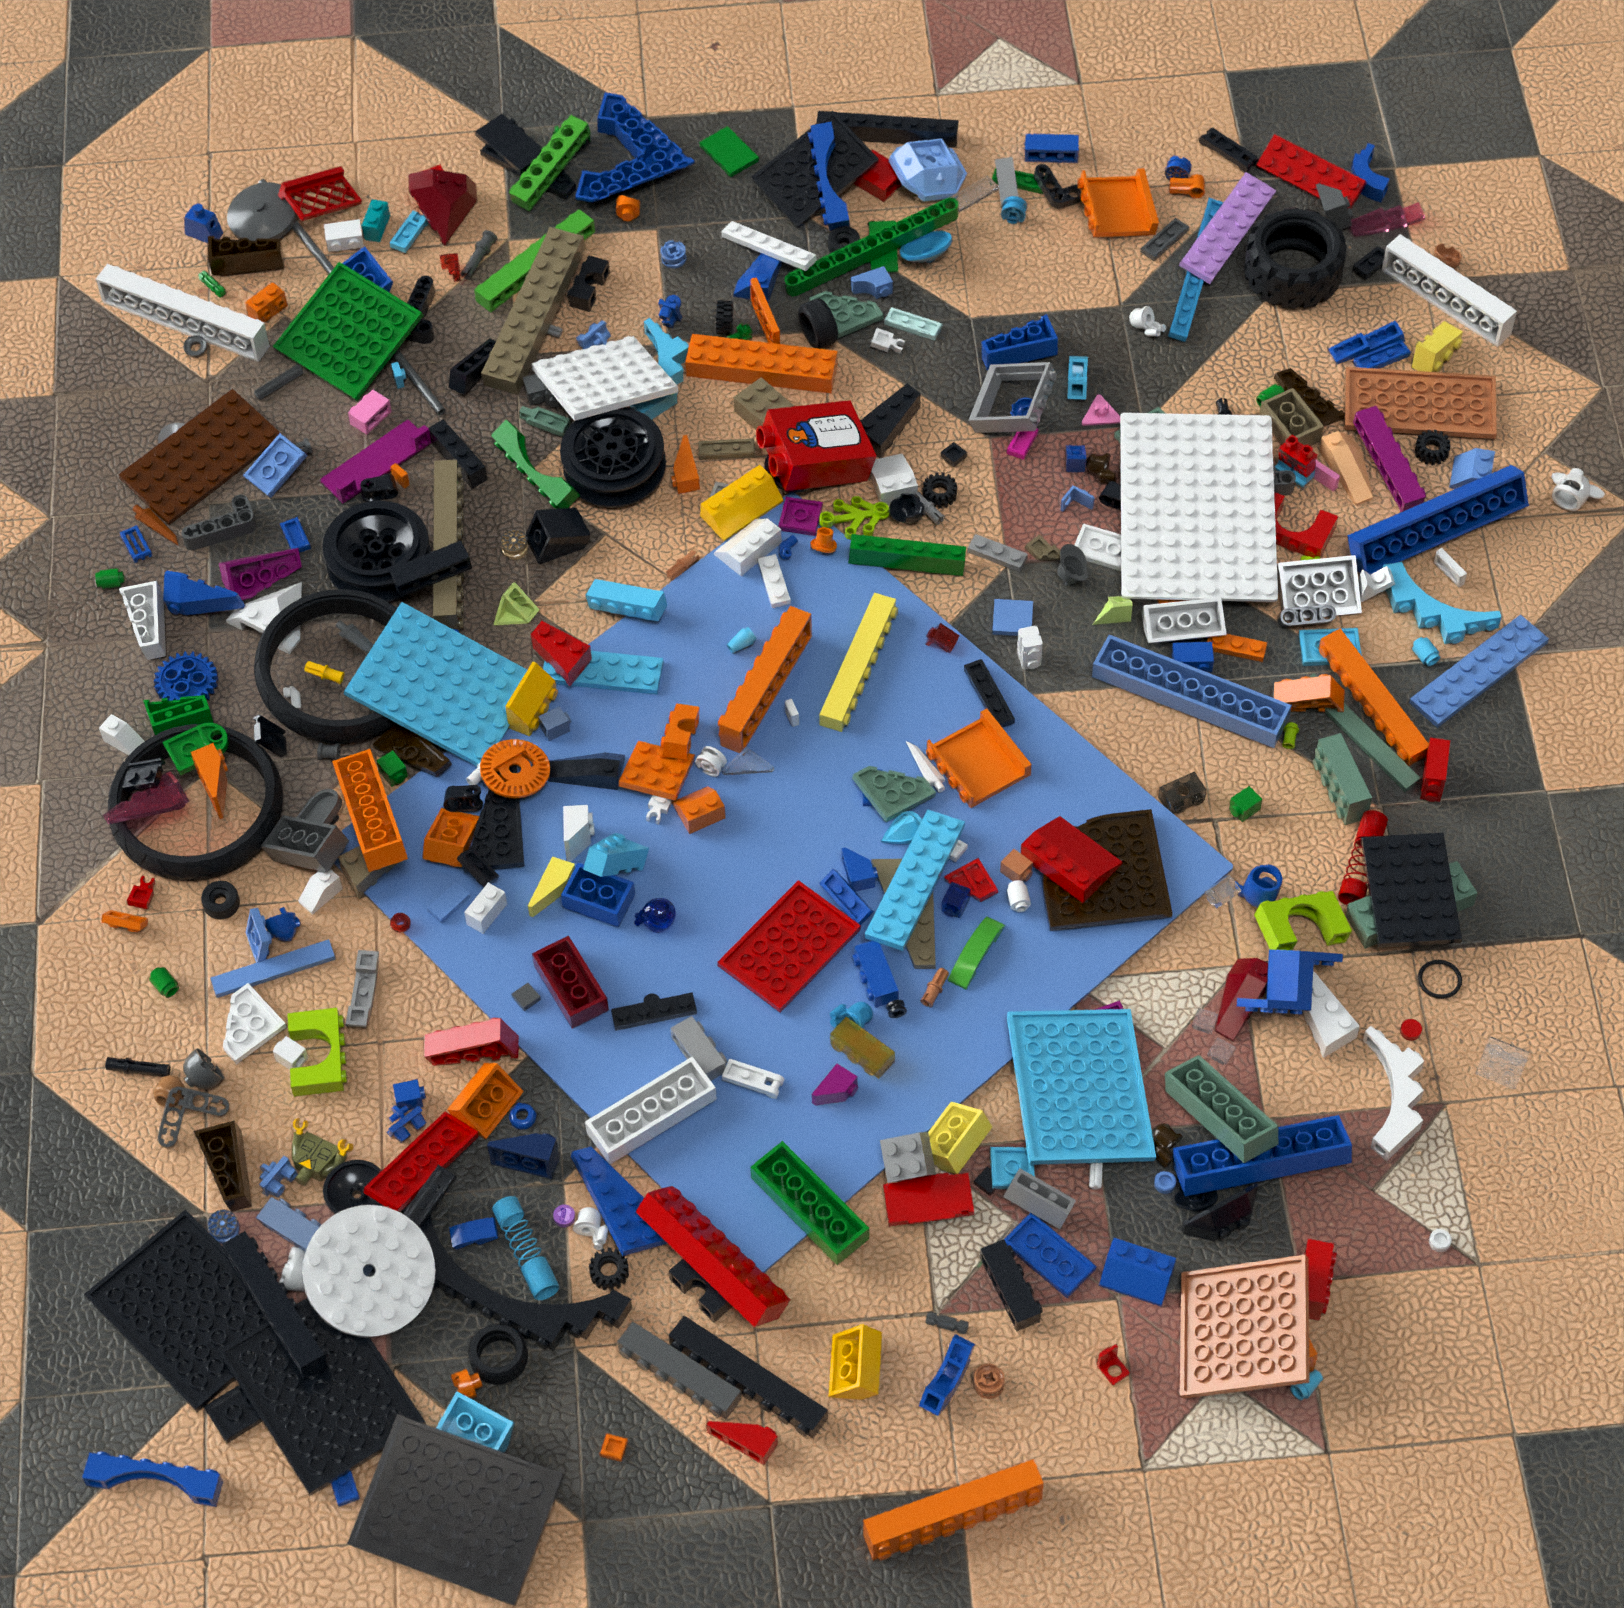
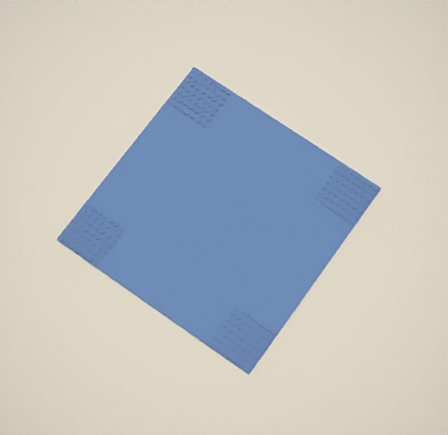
[334,492,1233,1273]

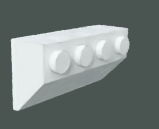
[1141,597,1227,644]

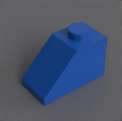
[841,847,878,891]

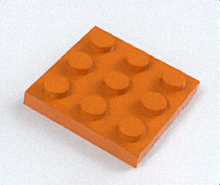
[619,741,695,801]

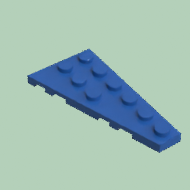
[571,1147,668,1256]

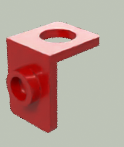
[1097,1344,1130,1385]

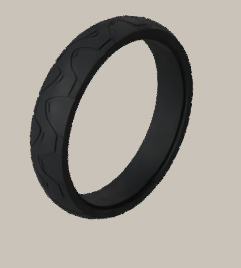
[254,589,397,744]
[108,724,283,881]

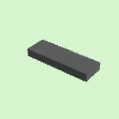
[1140,218,1189,261]

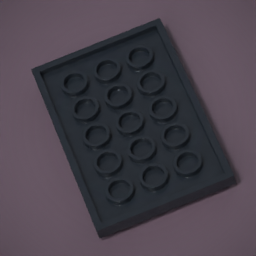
[751,110,879,229]
[1361,833,1462,948]

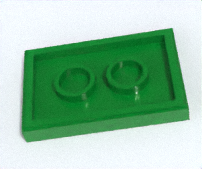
[699,126,759,178]

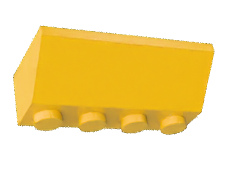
[700,465,783,541]

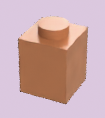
[1000,849,1033,881]

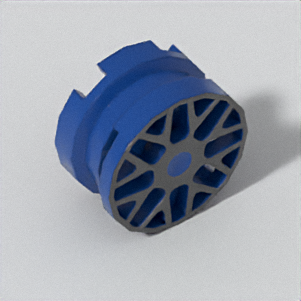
[1165,156,1192,181]

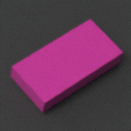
[1007,428,1039,460]

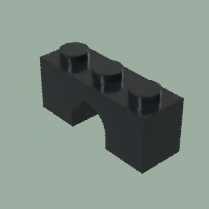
[567,256,610,312]
[669,1259,733,1323]

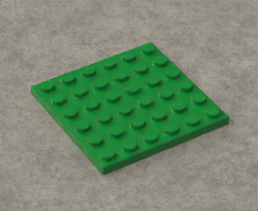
[273,262,424,401]

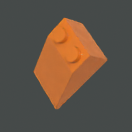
[191,743,228,819]
[423,808,479,868]

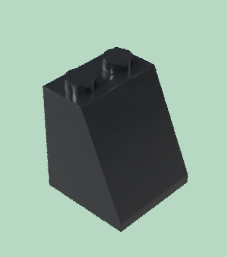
[525,507,591,564]

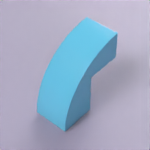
[1067,356,1088,399]

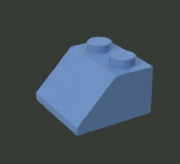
[1449,448,1495,489]

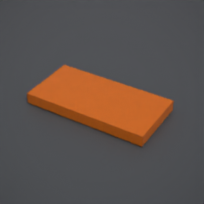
[750,277,780,344]

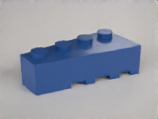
[982,314,1058,370]

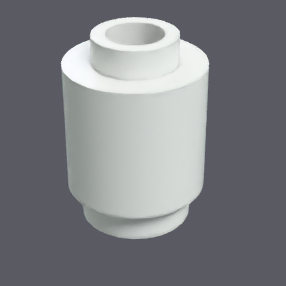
[1007,880,1031,912]

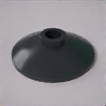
[1175,1190,1218,1211]

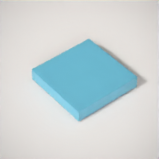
[989,1147,1035,1189]

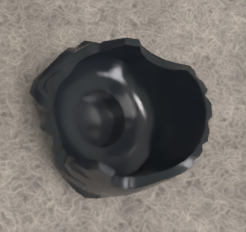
[889,493,924,524]

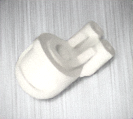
[1129,306,1166,337]
[573,1207,608,1250]

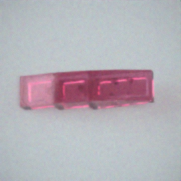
[1350,202,1425,237]

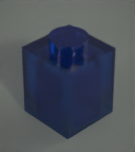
[942,882,971,919]

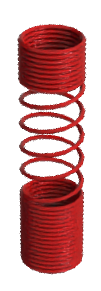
[1338,810,1388,906]

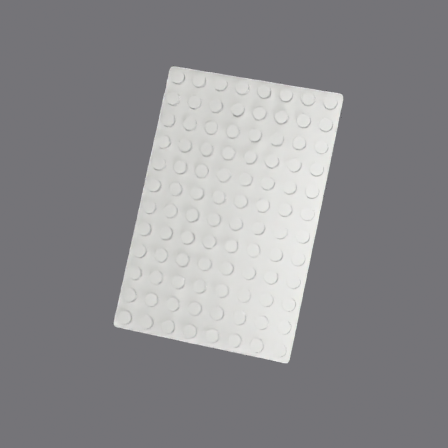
[1120,413,1278,602]

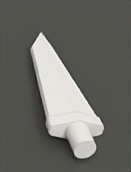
[906,741,945,793]

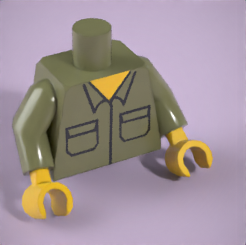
[292,1118,354,1186]

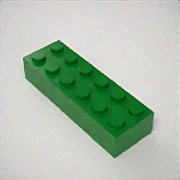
[750,1141,870,1266]

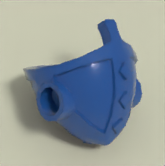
[265,907,300,941]

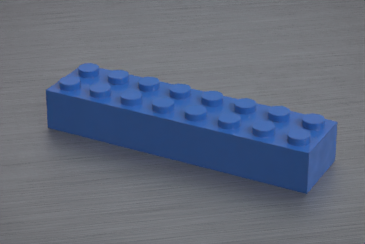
[1173,1115,1352,1196]

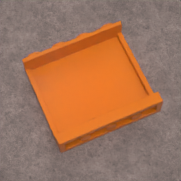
[1077,168,1159,237]
[926,708,1032,808]

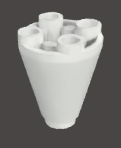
[279,1246,305,1291]

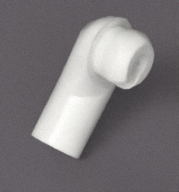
[283,686,302,710]

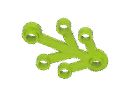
[819,496,890,540]

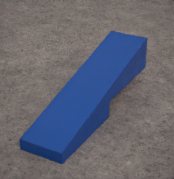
[1328,320,1405,364]

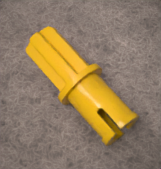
[304,661,345,684]

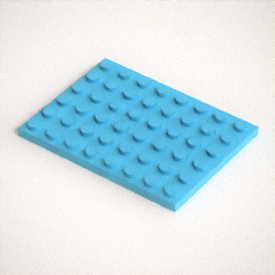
[344,602,527,766]
[1007,1009,1156,1165]

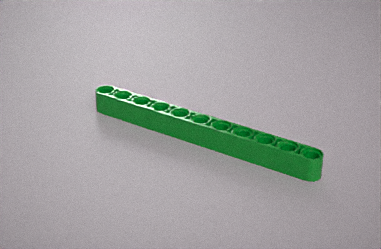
[785,197,959,297]

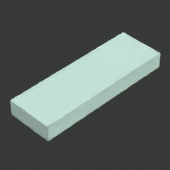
[884,307,942,341]

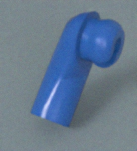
[779,535,798,559]

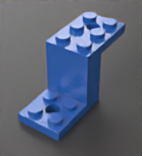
[1237,950,1343,1014]

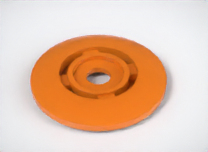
[480,739,550,798]

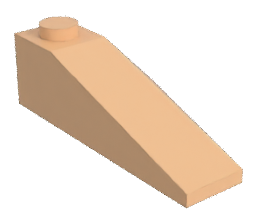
[1319,431,1373,506]

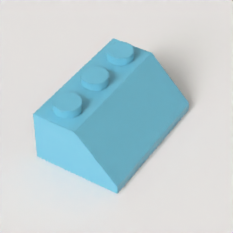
[436,1391,514,1453]

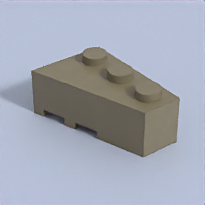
[338,846,397,899]

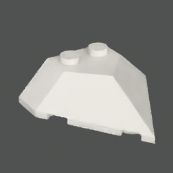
[226,582,302,654]

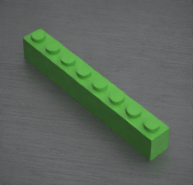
[474,209,595,313]

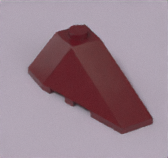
[1215,958,1268,1042]

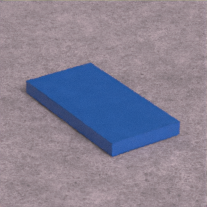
[1004,1213,1096,1299]

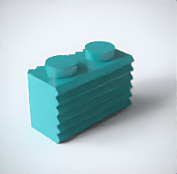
[361,199,390,242]

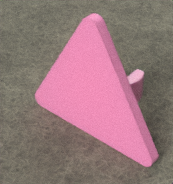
[1082,394,1120,426]

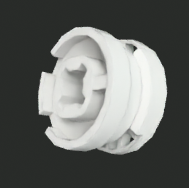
[695,746,727,777]

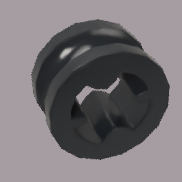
[886,1000,907,1018]

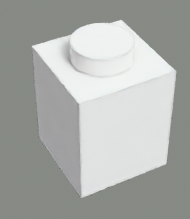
[273,1036,308,1070]

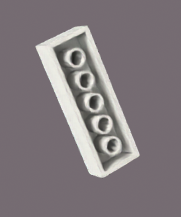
[585,1057,717,1165]

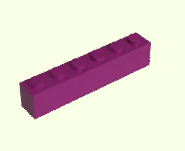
[1353,406,1426,512]

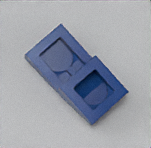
[449,1217,498,1250]

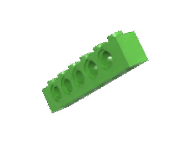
[509,115,591,212]

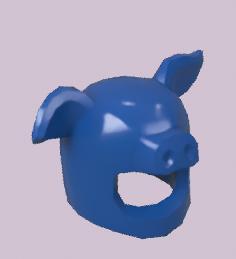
[1234,864,1283,908]

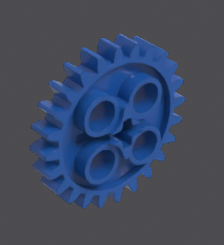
[154,651,219,701]

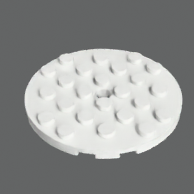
[302,1205,435,1338]

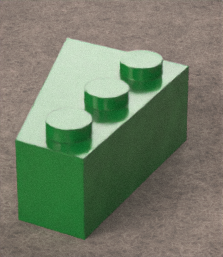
[143,695,214,735]

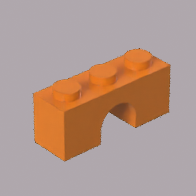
[660,703,700,760]

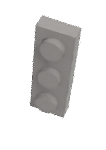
[967,534,1028,572]

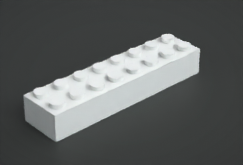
[1382,235,1517,347]

